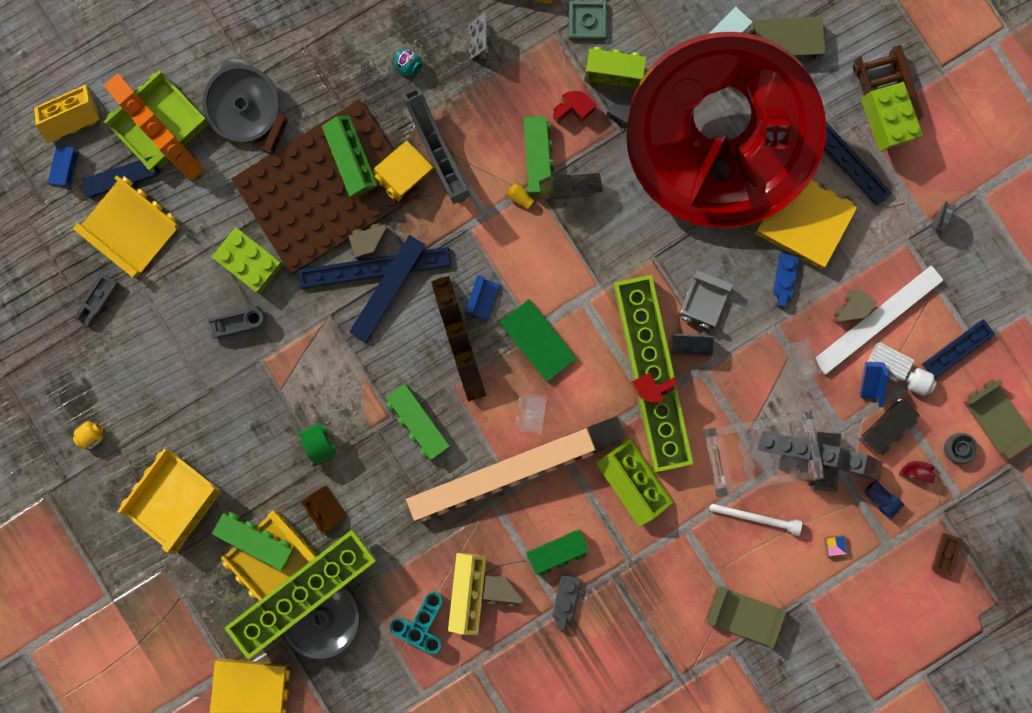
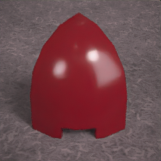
[899,461,935,483]

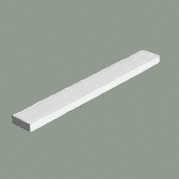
[812,265,943,375]

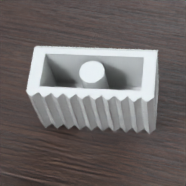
[867,342,914,383]

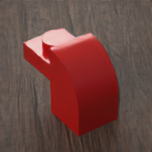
[552,91,597,123]
[630,373,678,403]

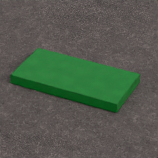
[499,299,577,382]

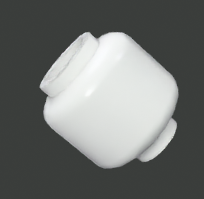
[905,368,936,396]

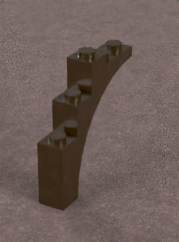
[431,276,486,402]

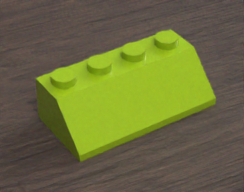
[596,438,674,527]

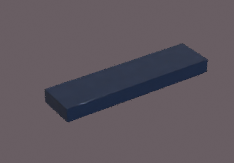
[82,156,162,198]
[921,319,995,379]

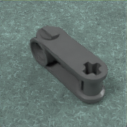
[208,305,267,339]

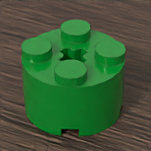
[296,423,337,468]

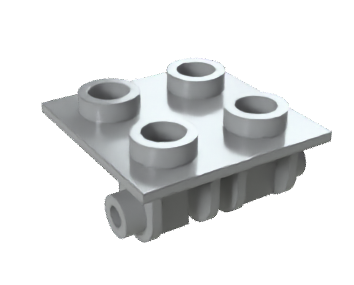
[469,12,489,59]

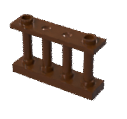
[853,45,924,121]

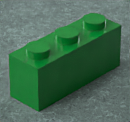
[526,529,589,576]

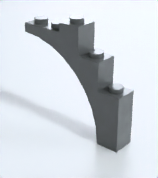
[402,87,471,204]
[758,431,883,481]

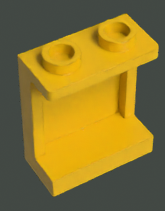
[373,141,433,202]

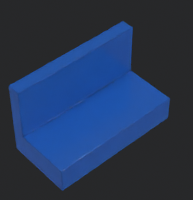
[48,146,79,188]
[465,275,500,320]
[859,362,889,407]

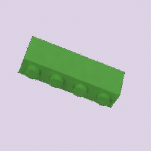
[322,116,377,197]
[523,116,555,196]
[386,384,450,460]
[212,511,294,571]

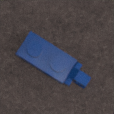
[773,253,799,307]

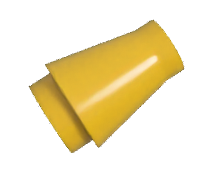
[506,182,534,209]

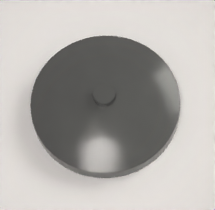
[203,65,280,142]
[283,587,360,659]

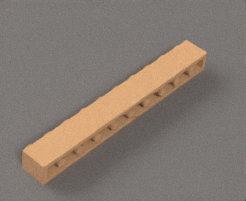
[406,428,596,522]

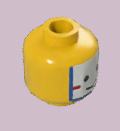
[73,421,103,450]

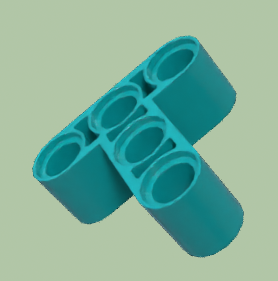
[389,591,443,654]

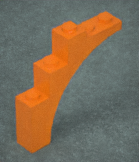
[104,73,205,182]

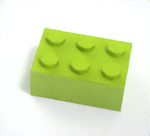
[584,47,646,89]
[860,82,923,152]
[212,227,284,295]

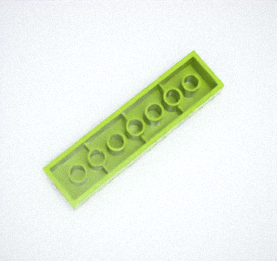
[224,529,377,660]

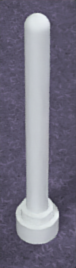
[709,504,802,536]

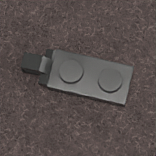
[553,574,580,631]

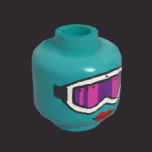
[394,48,422,77]

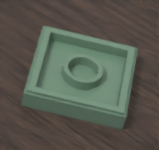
[569,1,607,40]

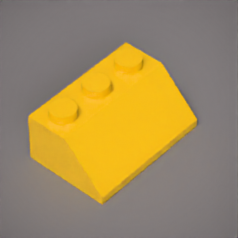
[34,85,100,143]

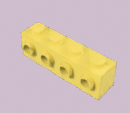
[448,553,487,635]

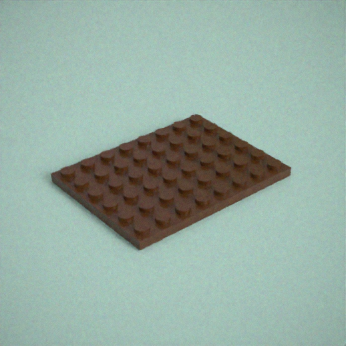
[231,99,420,275]

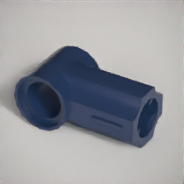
[864,480,904,519]

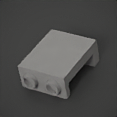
[678,270,733,330]

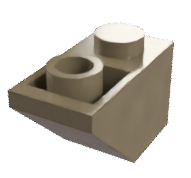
[349,223,388,260]
[833,288,877,323]
[483,574,523,606]

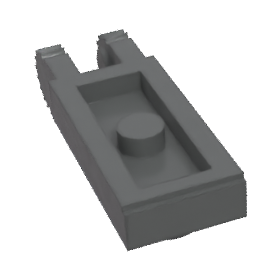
[74,272,119,327]

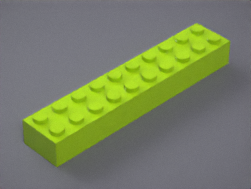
[613,275,693,472]

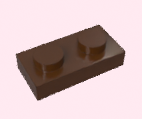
[931,533,963,576]

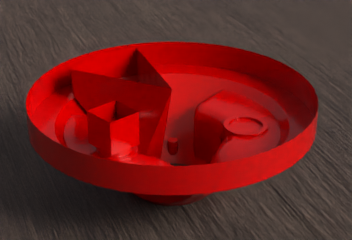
[626,32,826,228]

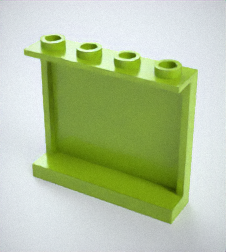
[104,70,209,173]

